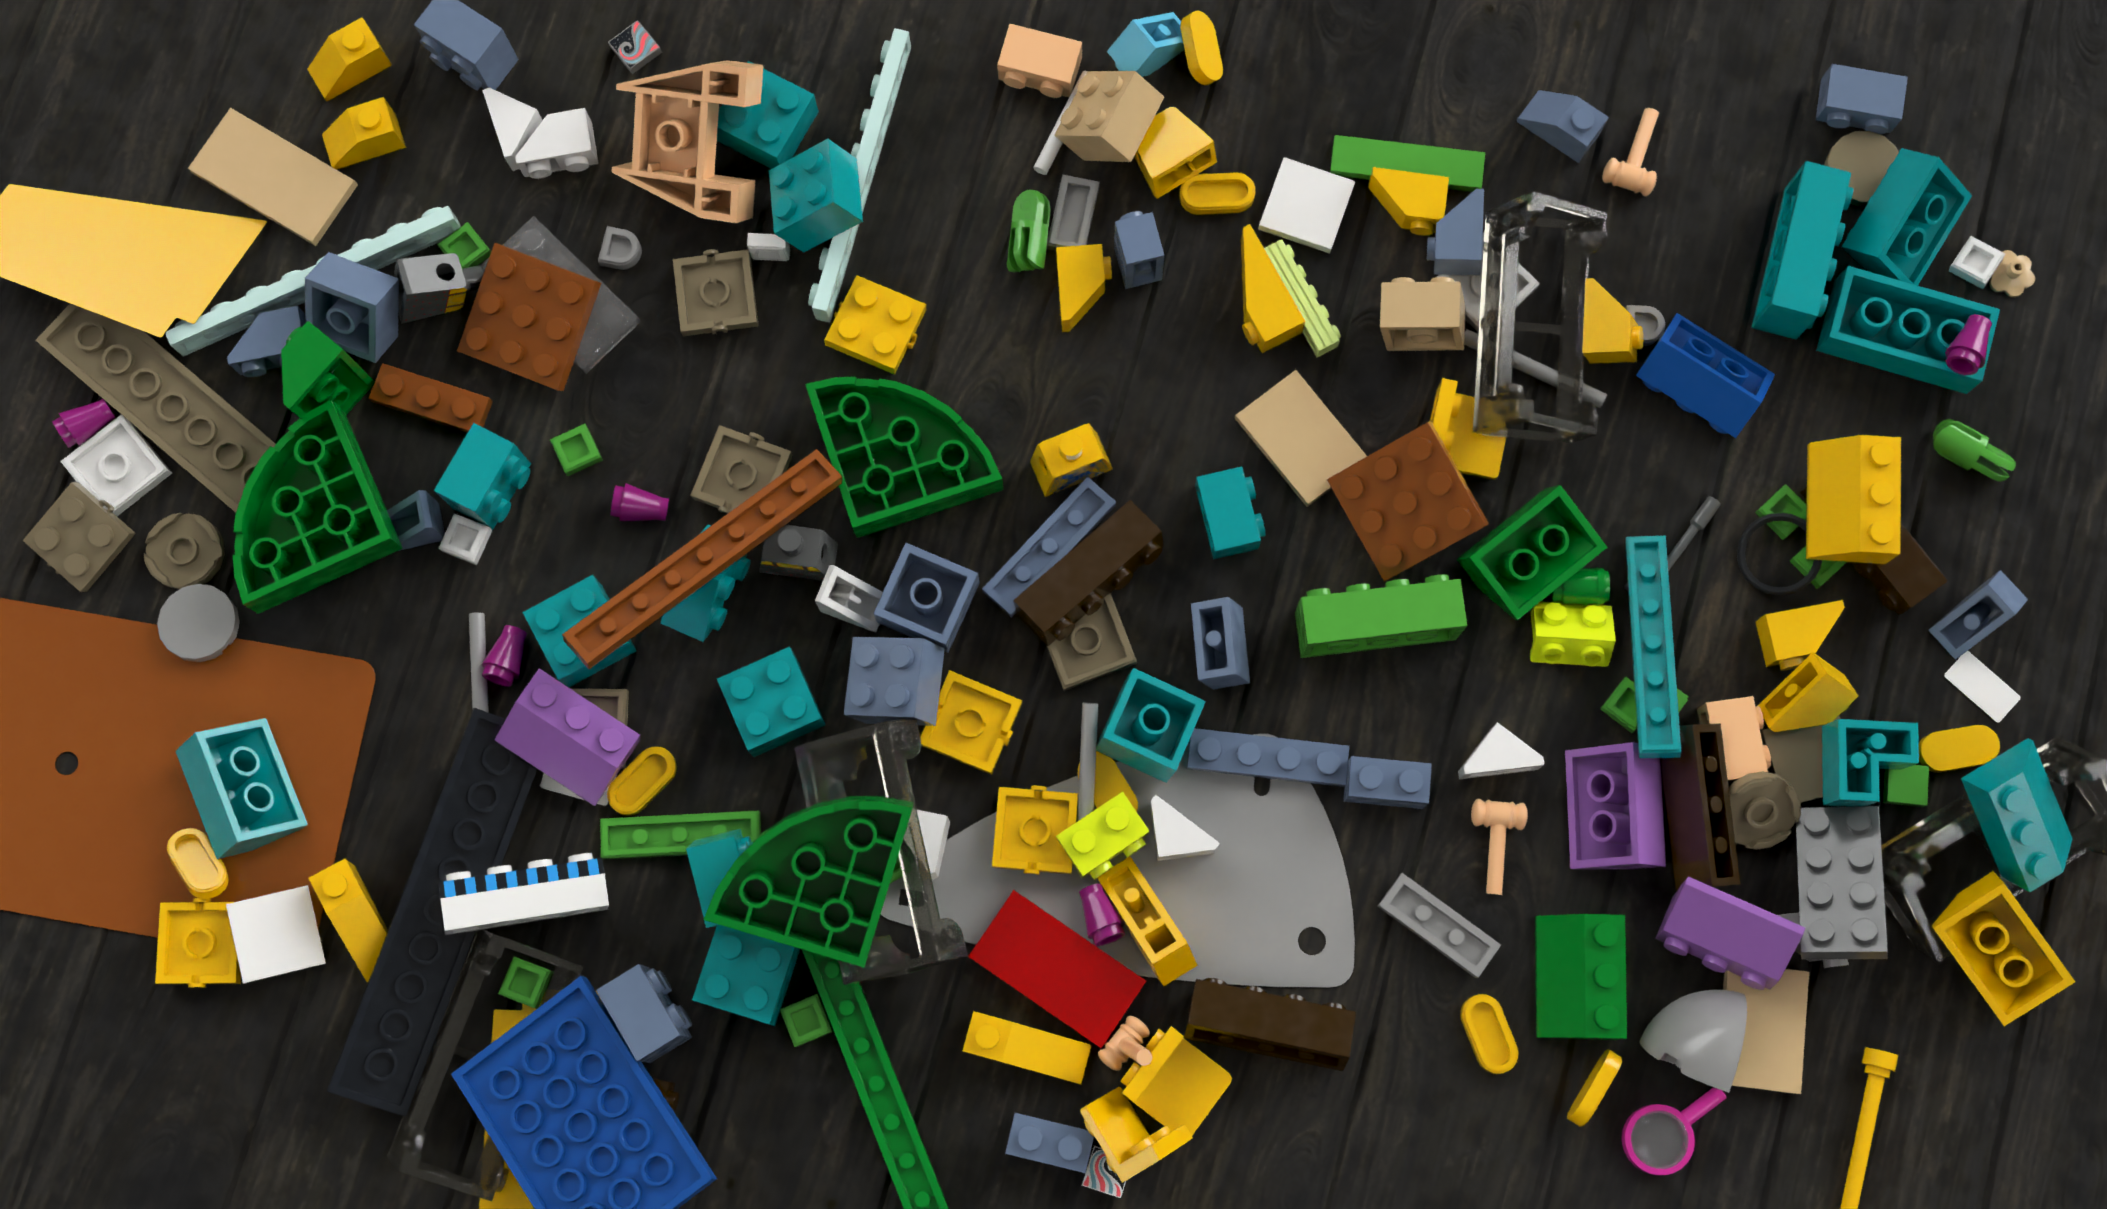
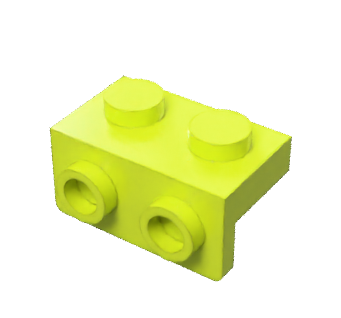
[1530,601,1616,667]
[1056,791,1150,880]

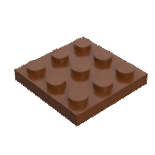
[457,243,602,391]
[1327,421,1489,581]

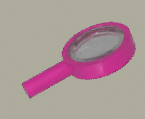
[1622,1087,1727,1175]

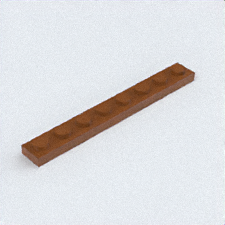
[562,449,842,669]

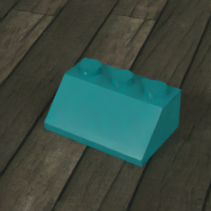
[1842,148,1972,286]
[175,718,308,859]
[1961,738,2073,892]

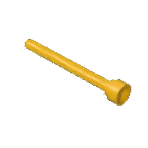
[1840,1047,1898,1209]

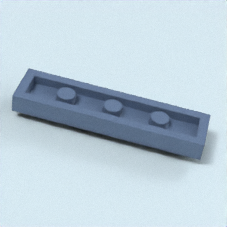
[982,476,1116,618]
[1187,728,1349,787]

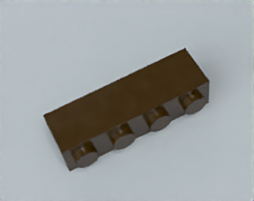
[1800,487,1948,615]
[1013,500,1164,646]
[1660,723,1740,890]
[1184,978,1356,1071]

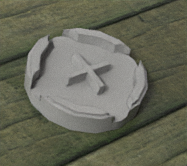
[157,584,240,662]

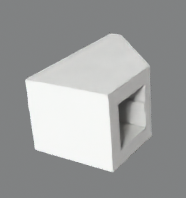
[515,108,598,179]

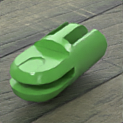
[1007,189,1050,272]
[1933,419,2016,482]

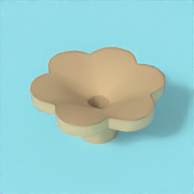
[1989,250,2035,297]

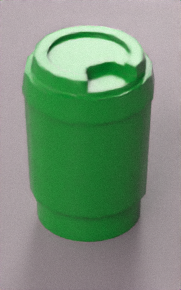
[1550,567,1610,606]

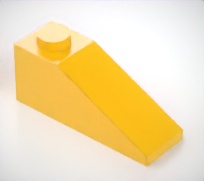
[1241,224,1306,353]
[1097,856,1198,987]
[308,859,388,983]
[962,1011,1091,1084]

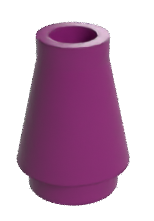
[1945,314,1992,375]
[52,399,115,448]
[610,483,669,521]
[481,625,527,686]
[1079,883,1125,946]

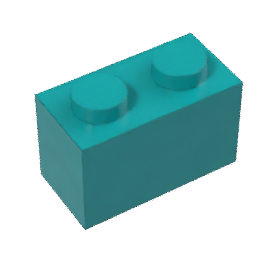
[1195,466,1266,560]

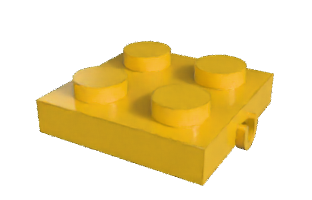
[824,275,926,375]
[918,670,1022,775]
[992,785,1078,875]
[155,898,241,988]

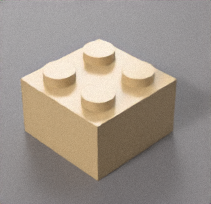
[1054,71,1164,162]
[1380,277,1466,351]

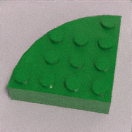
[805,377,1004,538]
[233,400,403,614]
[703,796,914,968]

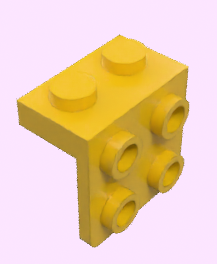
[1120,1026,1232,1136]

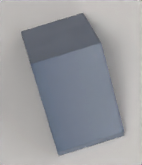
[387,490,445,551]

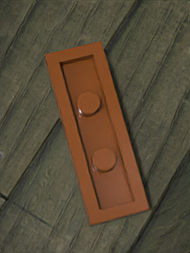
[369,363,493,433]

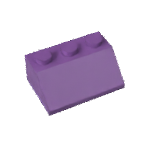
[495,668,640,806]
[1565,742,1666,870]
[1656,877,1806,990]

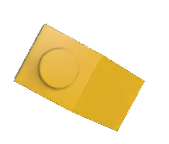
[307,17,392,101]
[322,97,406,170]
[1368,167,1449,236]
[1056,244,1112,332]
[1582,278,1644,364]
[1756,600,1845,671]
[1758,652,1859,732]

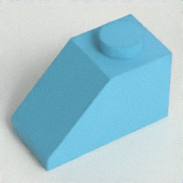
[1107,12,1184,77]

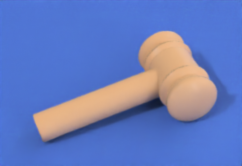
[1602,108,1659,197]
[1471,799,1528,895]
[1098,1016,1152,1071]

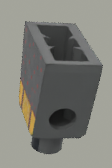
[394,253,484,324]
[759,525,838,581]

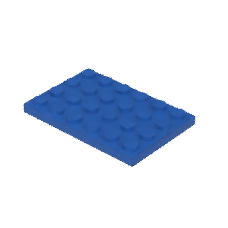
[451,976,717,1209]

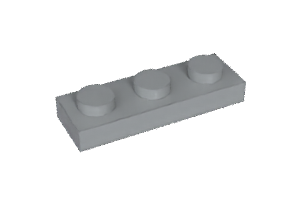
[1377,873,1501,978]

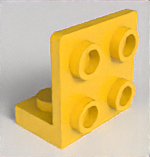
[1430,378,1512,480]
[1080,1087,1193,1183]

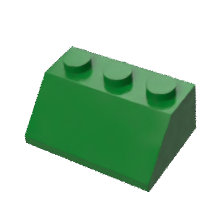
[281,321,375,419]
[1457,485,1608,620]
[1535,914,1627,1040]

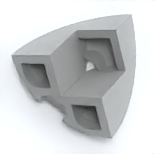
[1639,990,1747,1093]

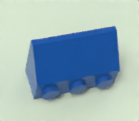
[1636,313,1775,438]

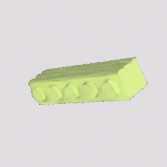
[1264,239,1341,357]

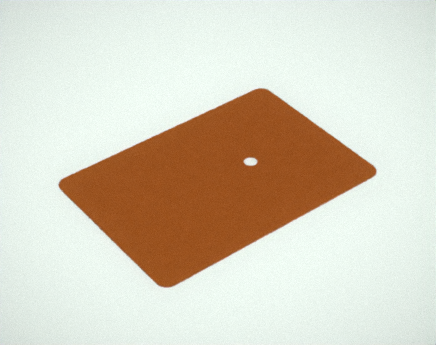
[0,598,376,938]

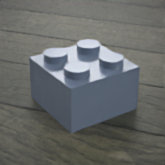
[414,0,519,91]
[305,252,399,363]
[873,543,980,653]
[844,637,945,726]
[596,964,692,1063]

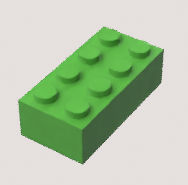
[1295,574,1467,658]

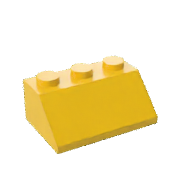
[1806,435,1901,564]
[1932,871,2075,1026]

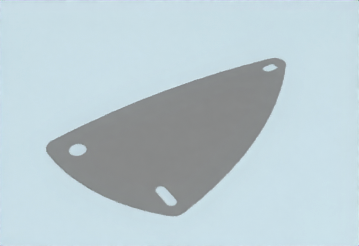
[881,734,1355,988]

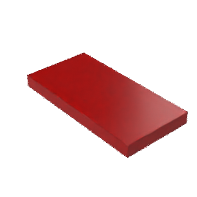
[968,890,1146,1048]

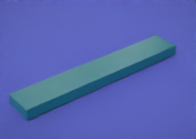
[1625,535,1681,758]

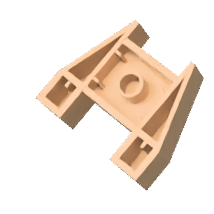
[612,60,763,223]

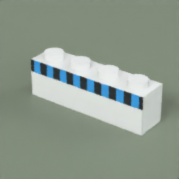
[438,853,609,935]

